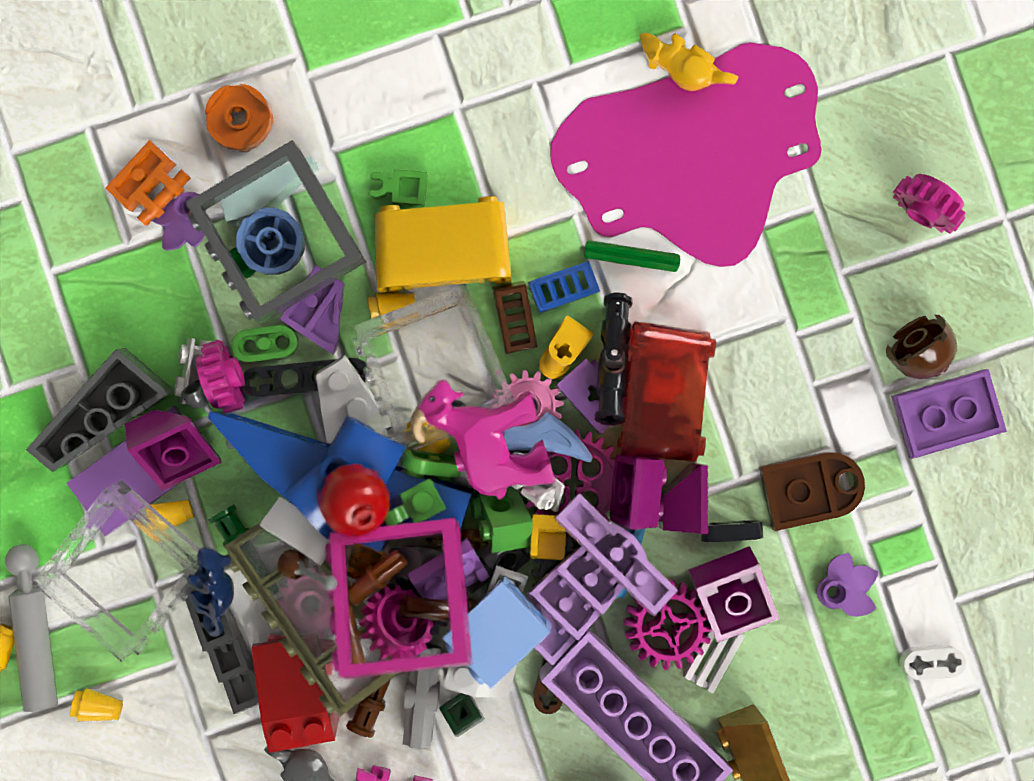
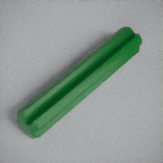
[584,240,681,272]

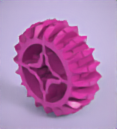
[623,579,712,670]

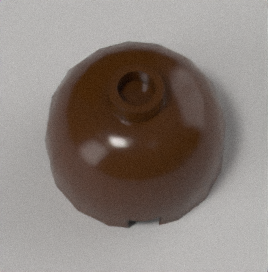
[886,314,957,379]

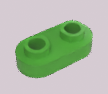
[231,325,299,363]
[400,449,461,481]

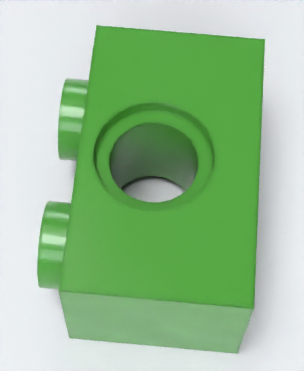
[470,486,533,553]

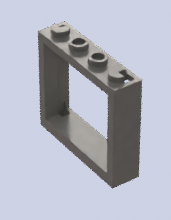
[186,140,366,323]

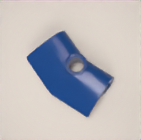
[285,415,405,540]

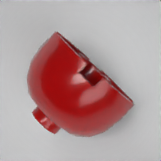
[317,464,390,537]

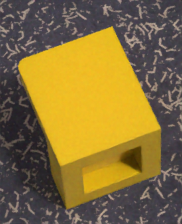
[530,514,566,561]

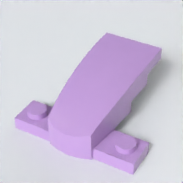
[525,493,678,666]

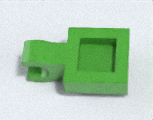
[385,478,446,526]

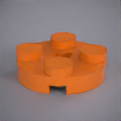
[205,84,274,153]

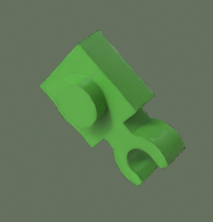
[369,169,428,207]

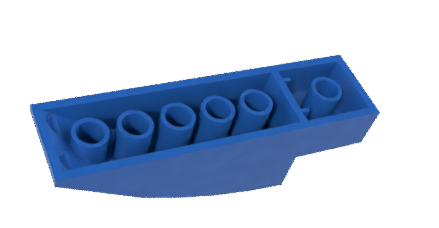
[208,411,473,552]

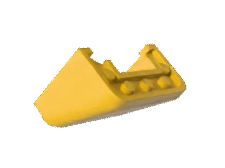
[374,196,512,293]

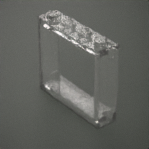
[352,284,515,453]
[32,480,200,662]

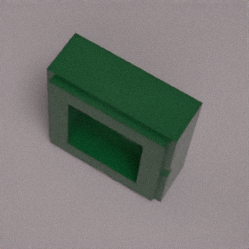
[439,693,485,737]

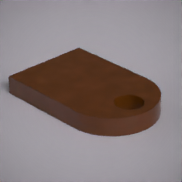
[759,452,865,531]

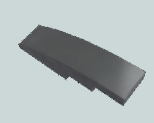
[182,586,259,714]

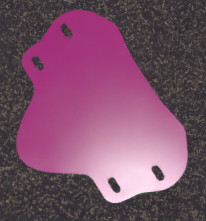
[550,43,822,267]

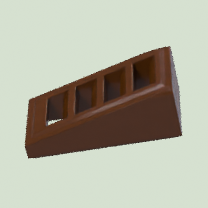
[492,281,538,354]

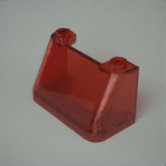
[616,321,716,462]

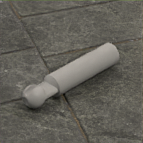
[5,544,58,712]

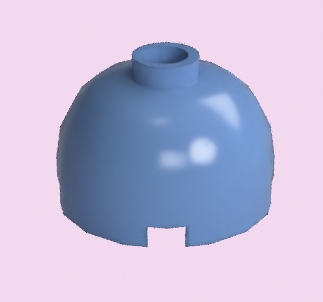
[236,208,305,275]

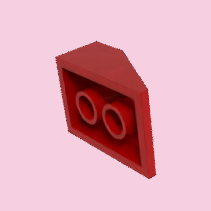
[251,632,339,753]

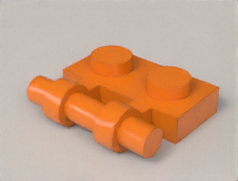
[105,140,191,226]

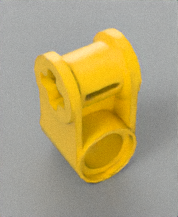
[538,315,594,379]

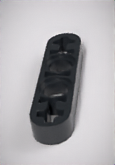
[242,358,370,397]

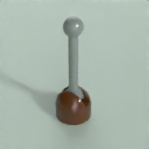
[277,549,337,590]

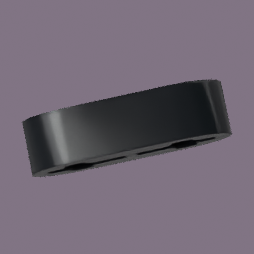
[701,520,763,542]

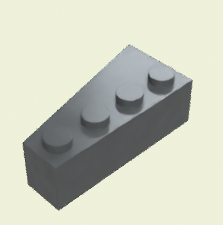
[26,348,174,472]

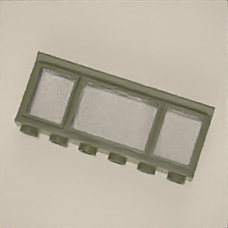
[224,502,399,716]

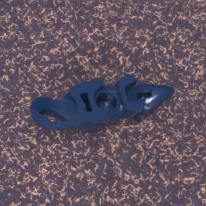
[186,547,234,637]

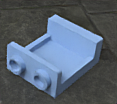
[443,575,553,689]

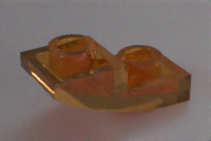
[346,543,387,580]

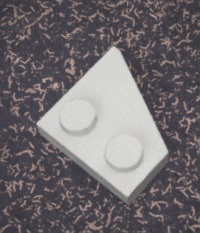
[316,355,382,444]

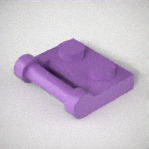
[407,539,489,600]

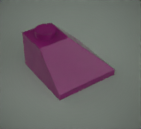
[125,410,222,491]
[658,462,708,534]

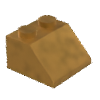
[716,704,790,781]

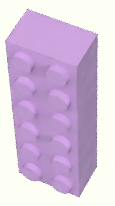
[538,629,733,781]

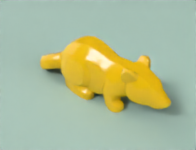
[640,33,739,91]

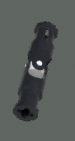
[594,292,633,426]

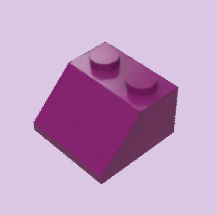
[609,454,667,529]
[688,546,780,643]

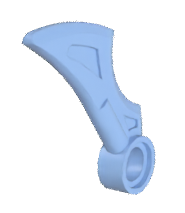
[503,412,592,463]

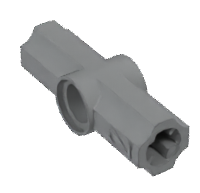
[402,643,441,749]

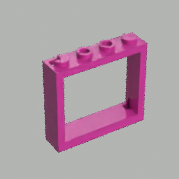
[325,518,473,679]

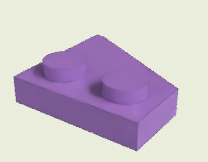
[280,265,345,355]

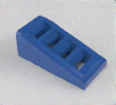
[528,261,600,314]

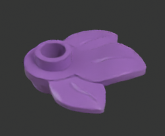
[152,192,206,251]
[816,553,878,617]

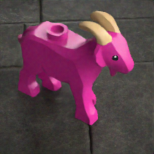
[411,379,555,499]

